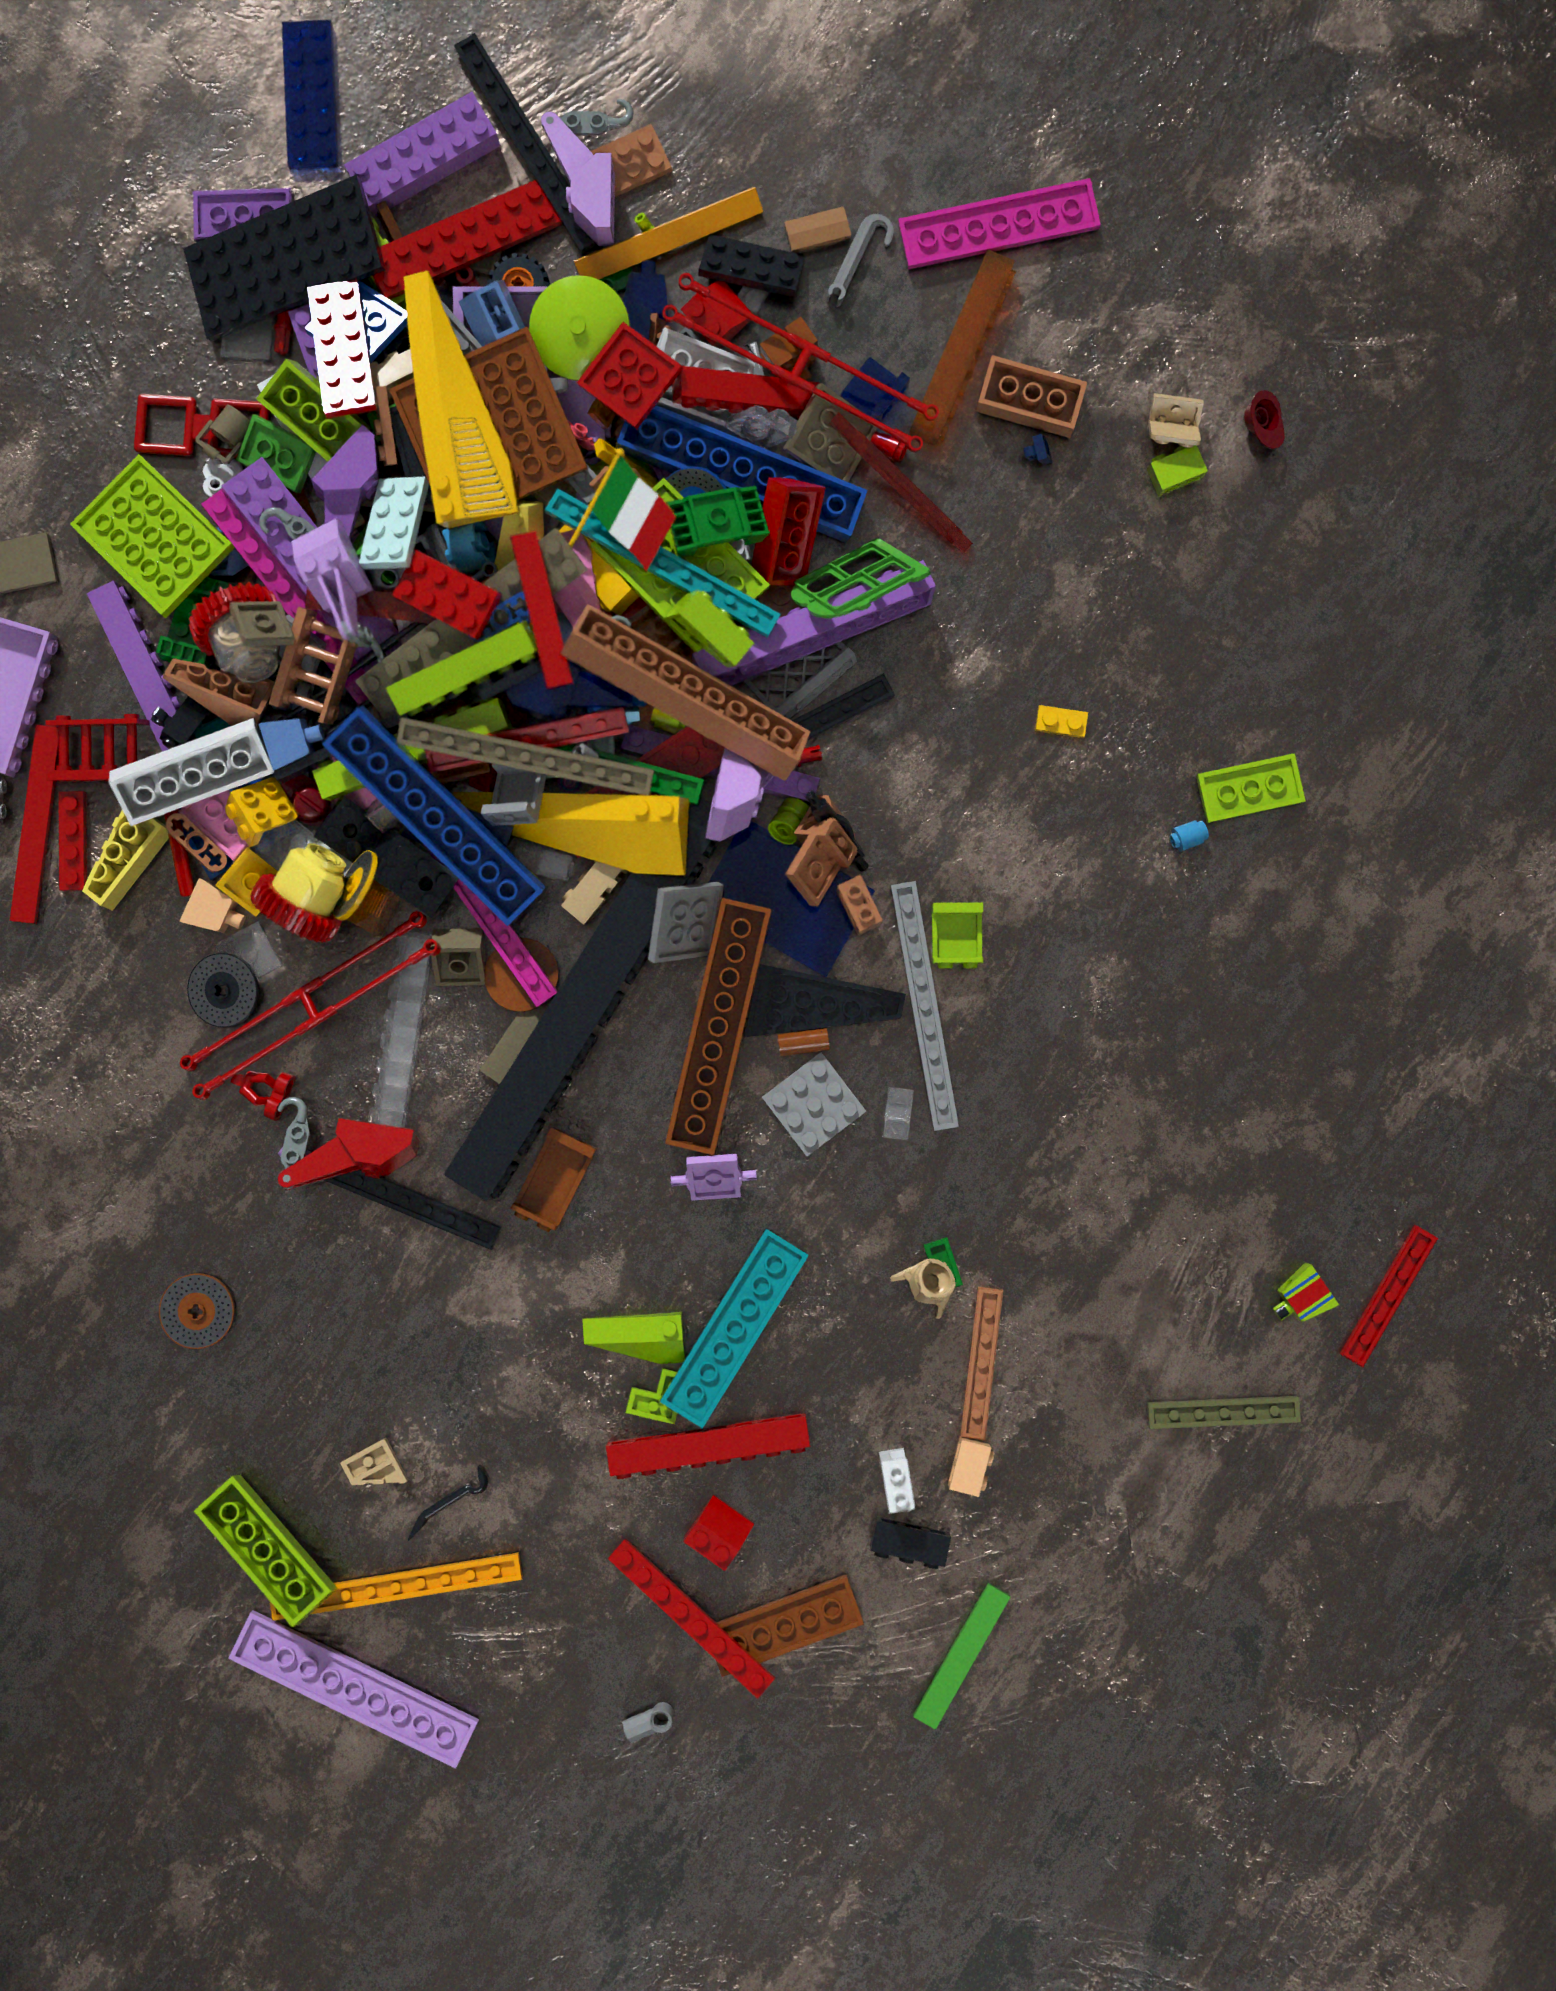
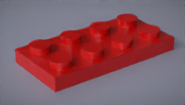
[392,550,502,640]

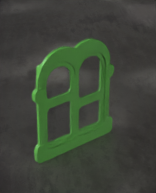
[791,538,931,618]

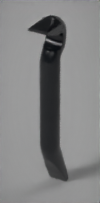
[408,1465,488,1541]

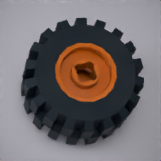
[487,253,550,287]

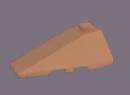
[163,659,275,727]

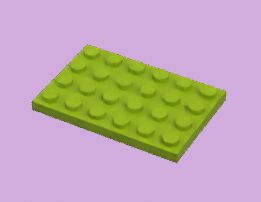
[70,454,234,619]
[591,478,770,653]

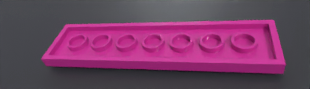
[898,178,1101,270]

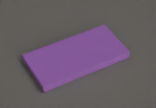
[193,188,293,242]

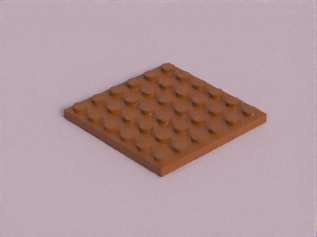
[389,327,588,530]

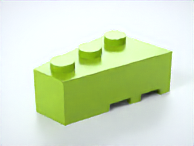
[664,590,754,668]

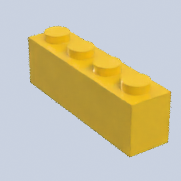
[559,525,639,615]

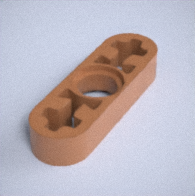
[166,813,227,872]

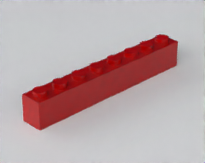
[606,1413,810,1479]

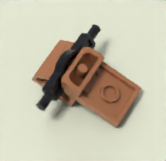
[786,790,869,907]

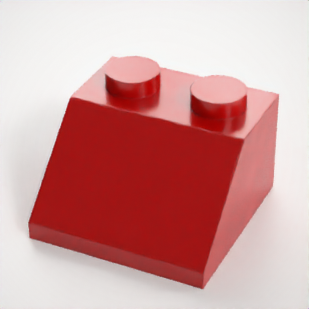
[680,281,753,349]
[683,1494,754,1571]

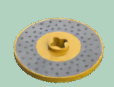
[333,850,378,921]

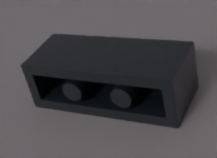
[870,1516,951,1569]

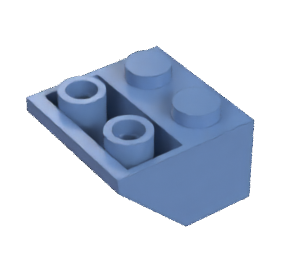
[458,280,525,347]

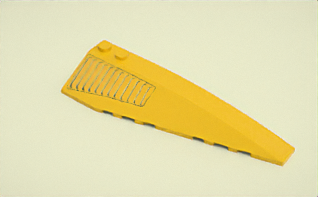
[404,271,519,528]

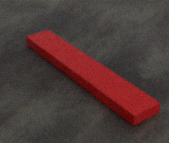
[510,531,573,689]
[1339,1225,1438,1368]

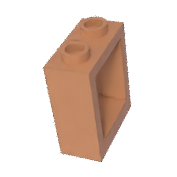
[836,875,883,936]

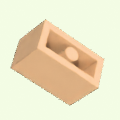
[948,1437,994,1497]

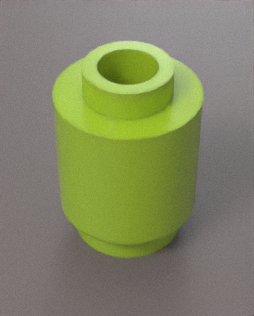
[650,707,685,734]

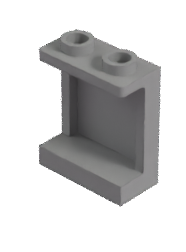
[481,763,546,826]

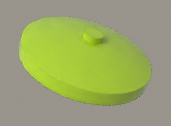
[529,275,631,381]

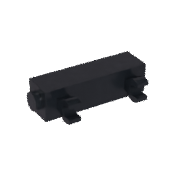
[150,663,221,749]

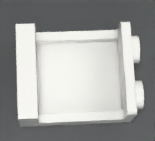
[879,1448,915,1513]

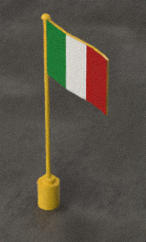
[514,448,676,660]

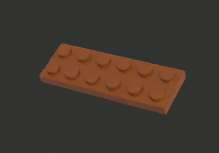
[716,1574,864,1677]

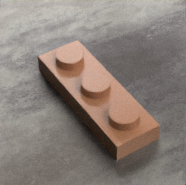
[373,386,397,466]

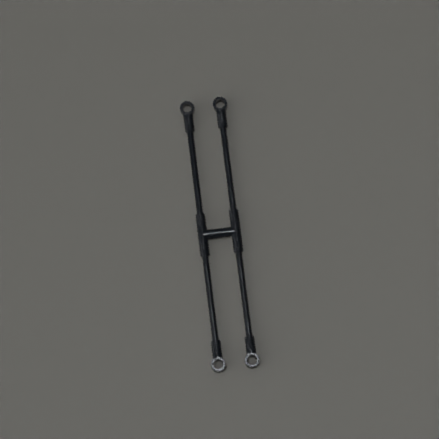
[260,562,498,746]

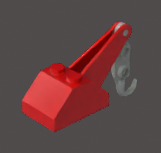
[278,1097,420,1190]

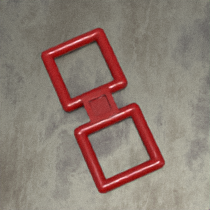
[134,394,270,459]

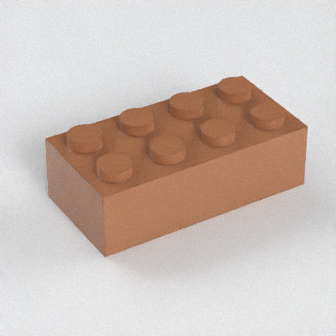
[976,355,1087,438]

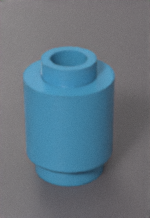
[1169,820,1209,852]

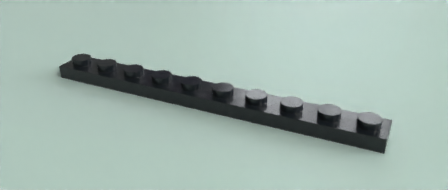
[454,33,597,254]

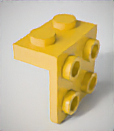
[225,777,298,848]

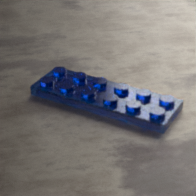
[282,19,338,170]

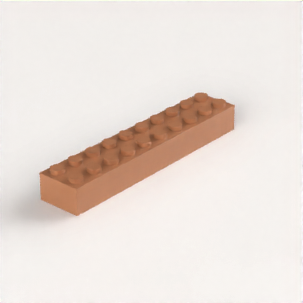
[560,604,811,781]

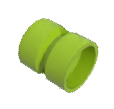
[768,797,809,845]

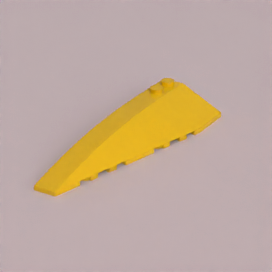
[453,792,689,876]

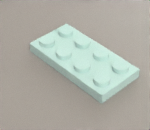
[359,477,429,569]

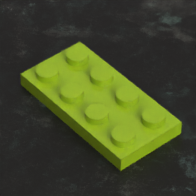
[1196,753,1306,823]

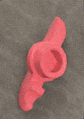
[568,420,595,450]

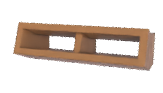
[784,206,851,253]

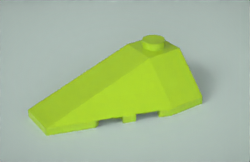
[582,1312,685,1364]

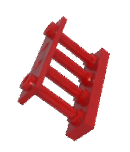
[45,714,149,782]

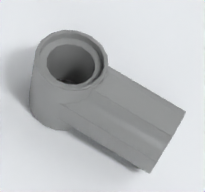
[622,1702,674,1743]

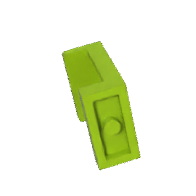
[932,902,984,969]

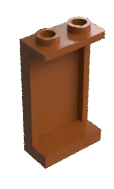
[511,1127,597,1232]

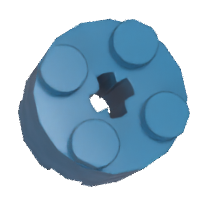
[442,521,497,575]

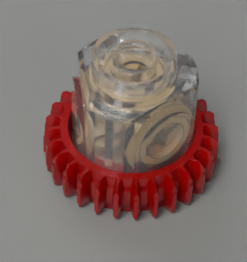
[189,582,280,683]

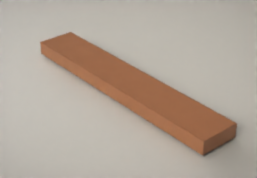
[960,1286,1003,1440]

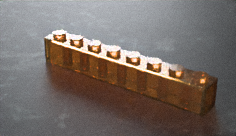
[909,249,1016,447]

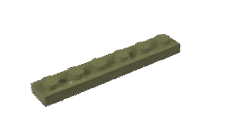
[1147,1396,1301,1429]

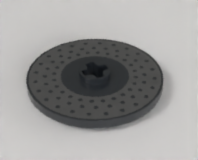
[187,953,259,1028]

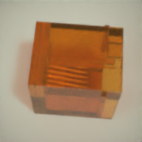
[346,880,402,937]

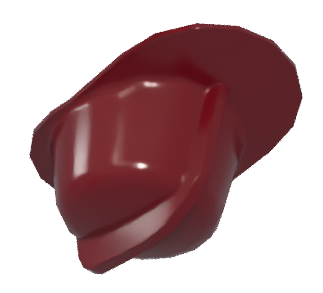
[1244,390,1285,449]
[281,775,335,827]

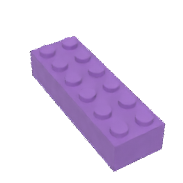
[344,92,500,218]

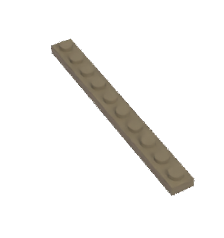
[397,718,654,796]

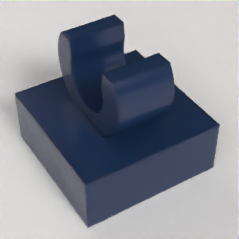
[1023,434,1053,465]

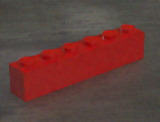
[672,366,820,420]

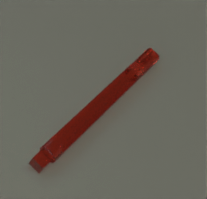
[829,412,973,553]

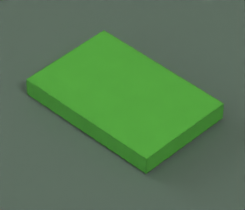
[236,414,316,493]

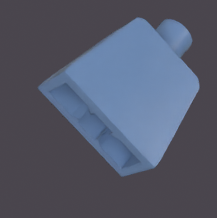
[259,719,325,770]

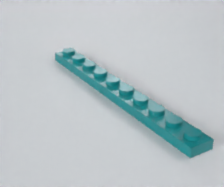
[545,489,781,638]

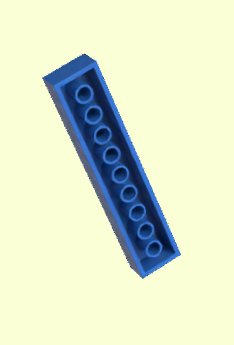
[615,405,868,543]
[322,706,545,926]

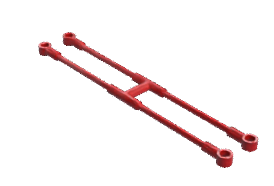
[662,273,939,453]
[180,911,441,1100]

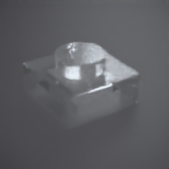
[738,286,769,315]

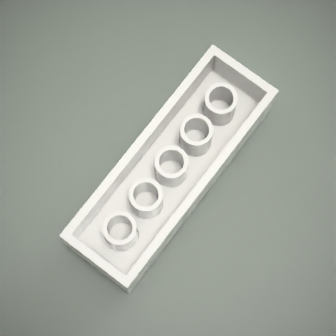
[109,718,275,826]

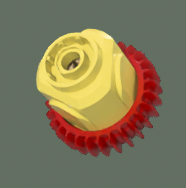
[250,843,346,943]

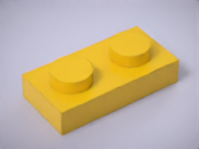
[1035,705,1088,738]

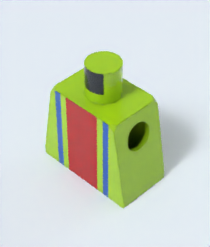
[1272,1263,1339,1322]

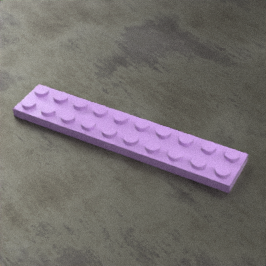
[228,1610,479,1768]

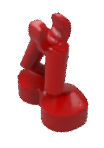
[231,1071,296,1121]

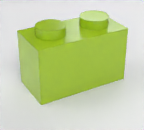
[1147,445,1208,497]

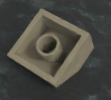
[430,928,486,986]

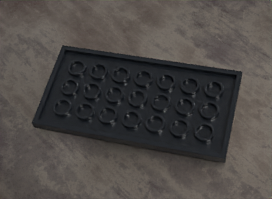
[183,175,385,342]

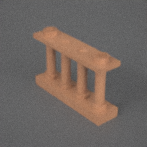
[269,607,359,725]

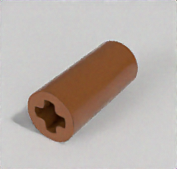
[777,1028,830,1056]

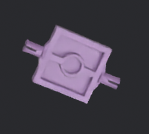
[671,1154,757,1201]

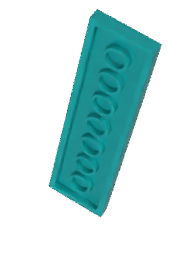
[660,1229,809,1429]

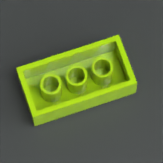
[256,359,372,462]

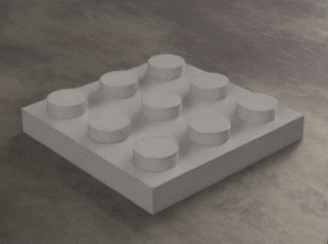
[648,882,724,963]
[762,1052,866,1156]

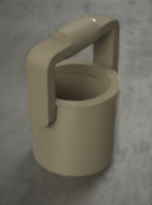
[195,405,250,465]

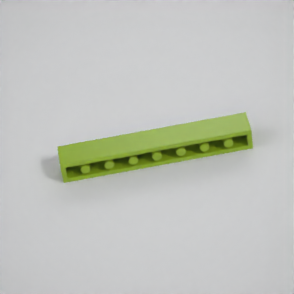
[312,696,513,801]

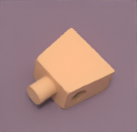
[180,878,246,933]

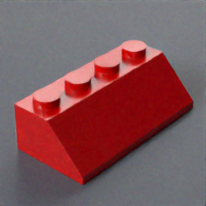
[751,478,826,585]

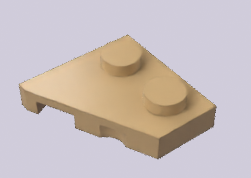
[340,1437,409,1485]

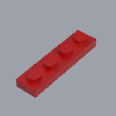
[59,791,87,891]

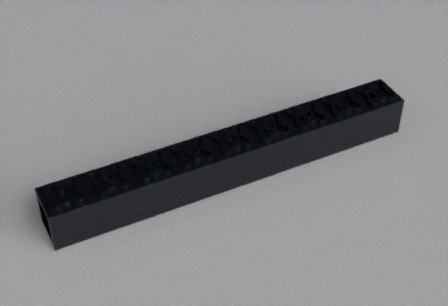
[444,798,720,1202]

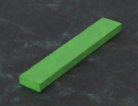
[913,1583,1010,1730]

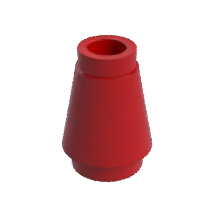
[870,431,908,462]

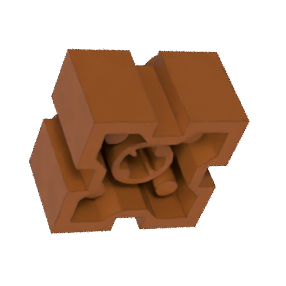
[760,316,818,381]

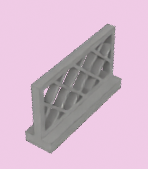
[743,641,857,720]

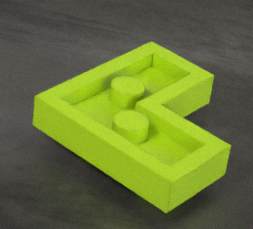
[625,1368,677,1425]

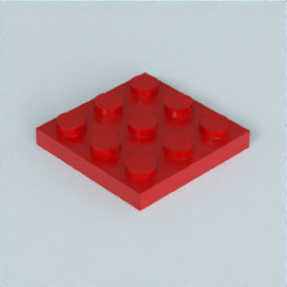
[577,322,684,429]

